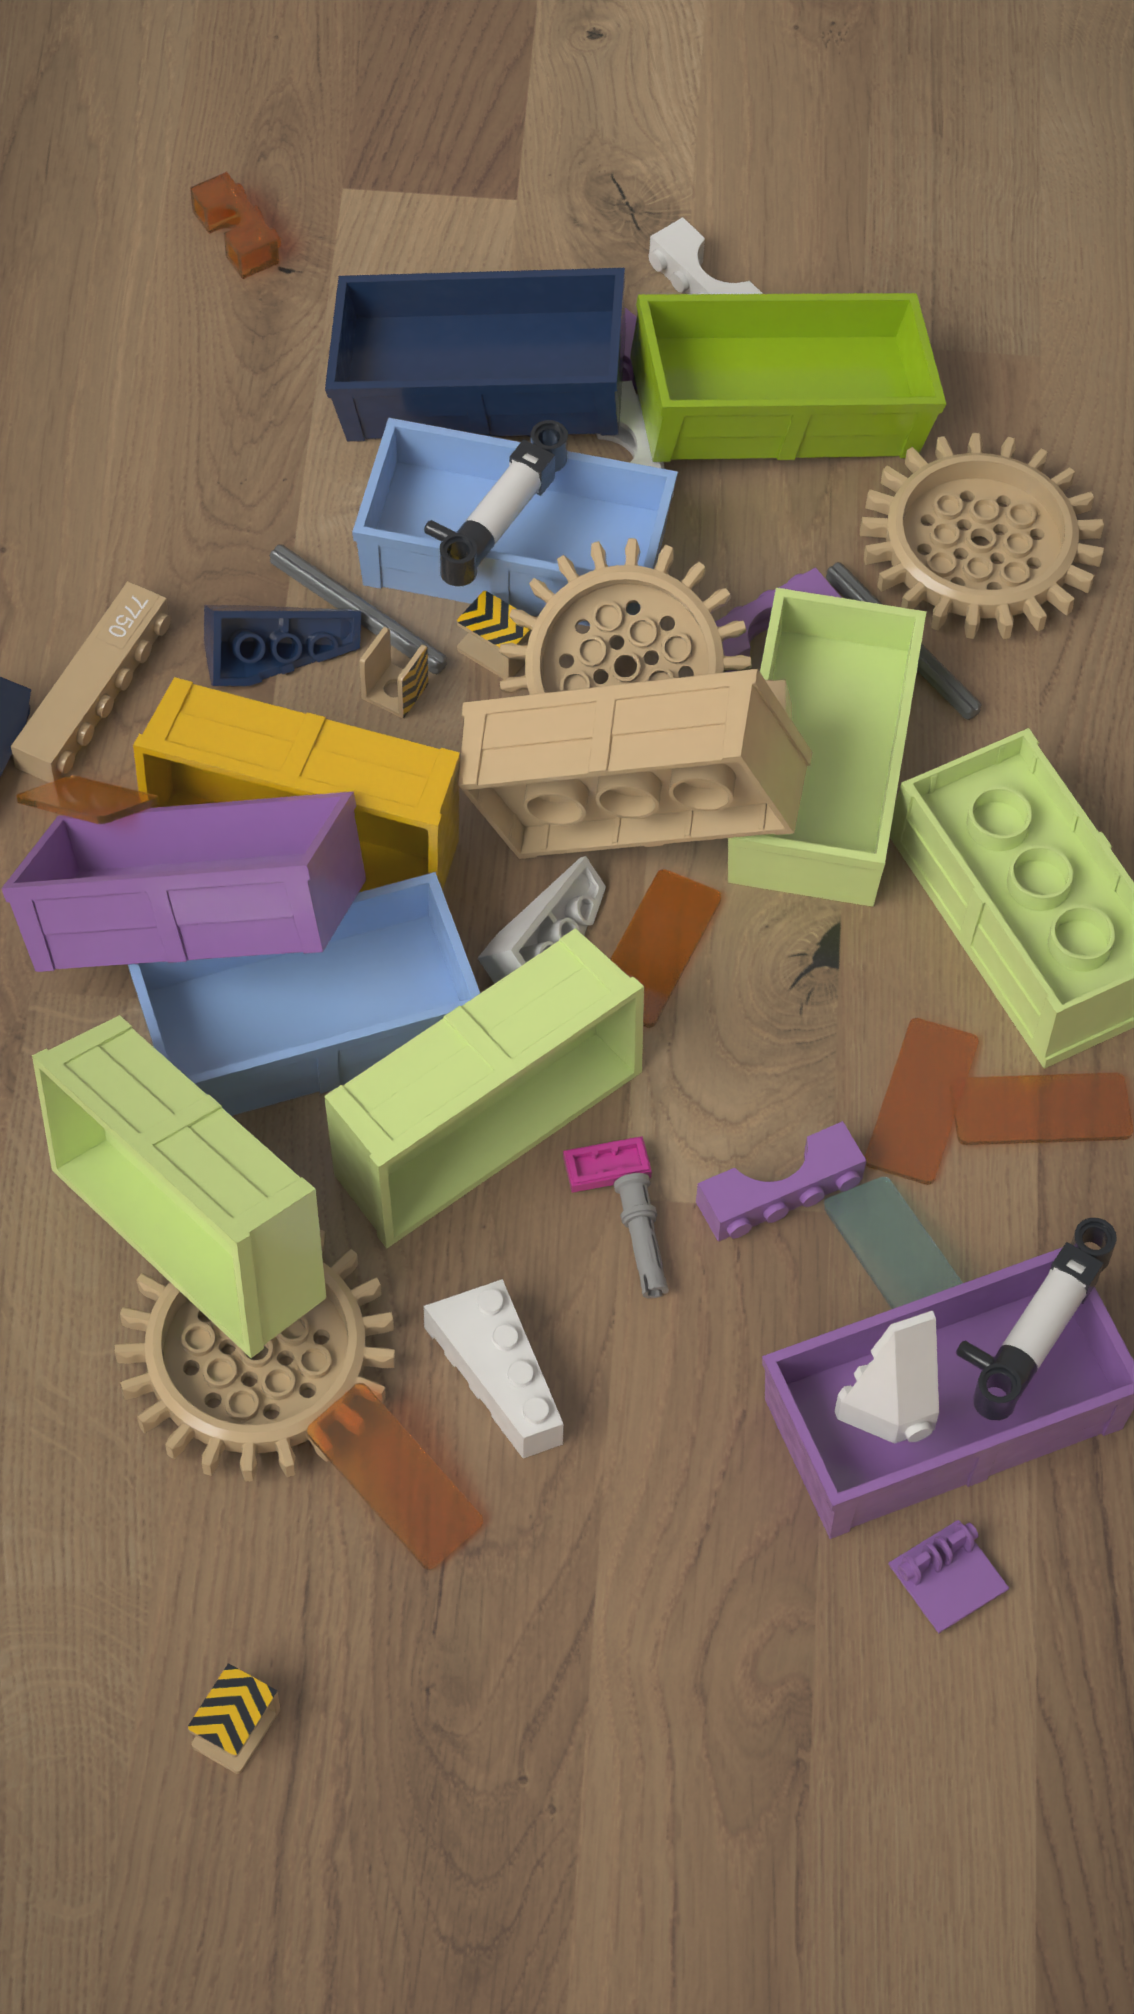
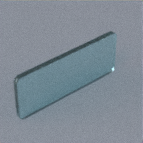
[824,1177,963,1309]

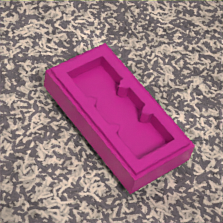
[563,1136,652,1193]

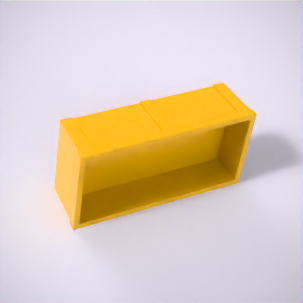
[133,677,460,892]

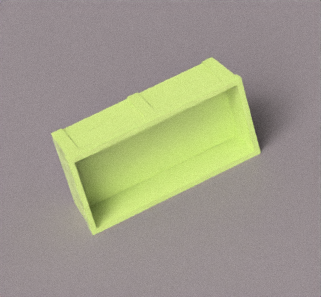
[728,588,927,907]
[890,728,1134,1069]
[324,928,644,1249]
[32,1015,326,1358]

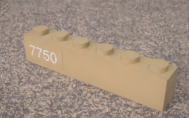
[11,581,171,785]

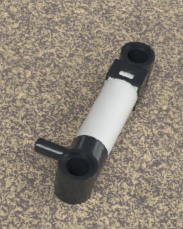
[424,420,568,587]
[956,1218,1117,1421]

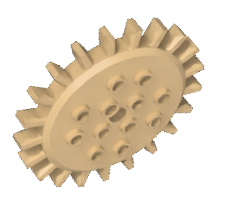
[860,433,1104,639]
[499,538,752,695]
[115,1230,395,1481]

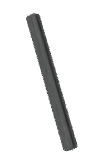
[269,544,447,675]
[826,562,982,720]

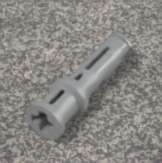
[614,1173,669,1298]

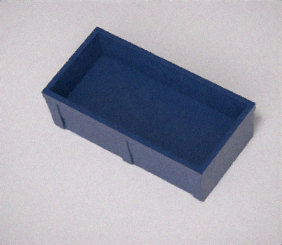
[325,268,626,441]

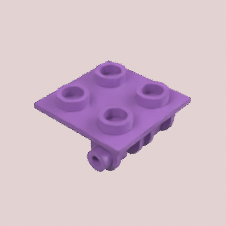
[888,1520,1009,1634]

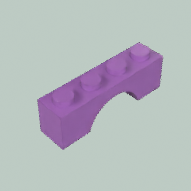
[715,567,842,672]
[696,1121,866,1242]

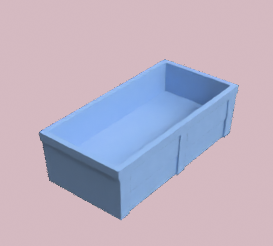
[352,418,678,626]
[128,872,480,1116]

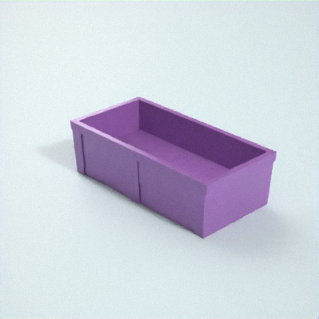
[1,791,366,972]
[762,1247,1134,1539]

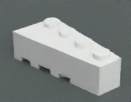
[424,1279,564,1458]

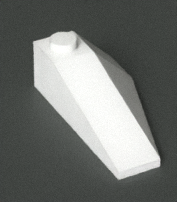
[478,856,606,983]
[835,1311,939,1444]

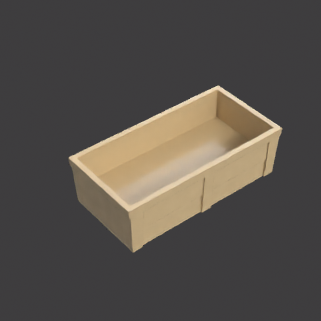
[458,669,813,859]

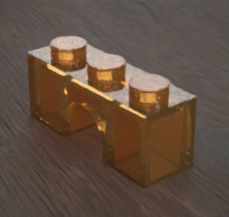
[190,172,281,279]

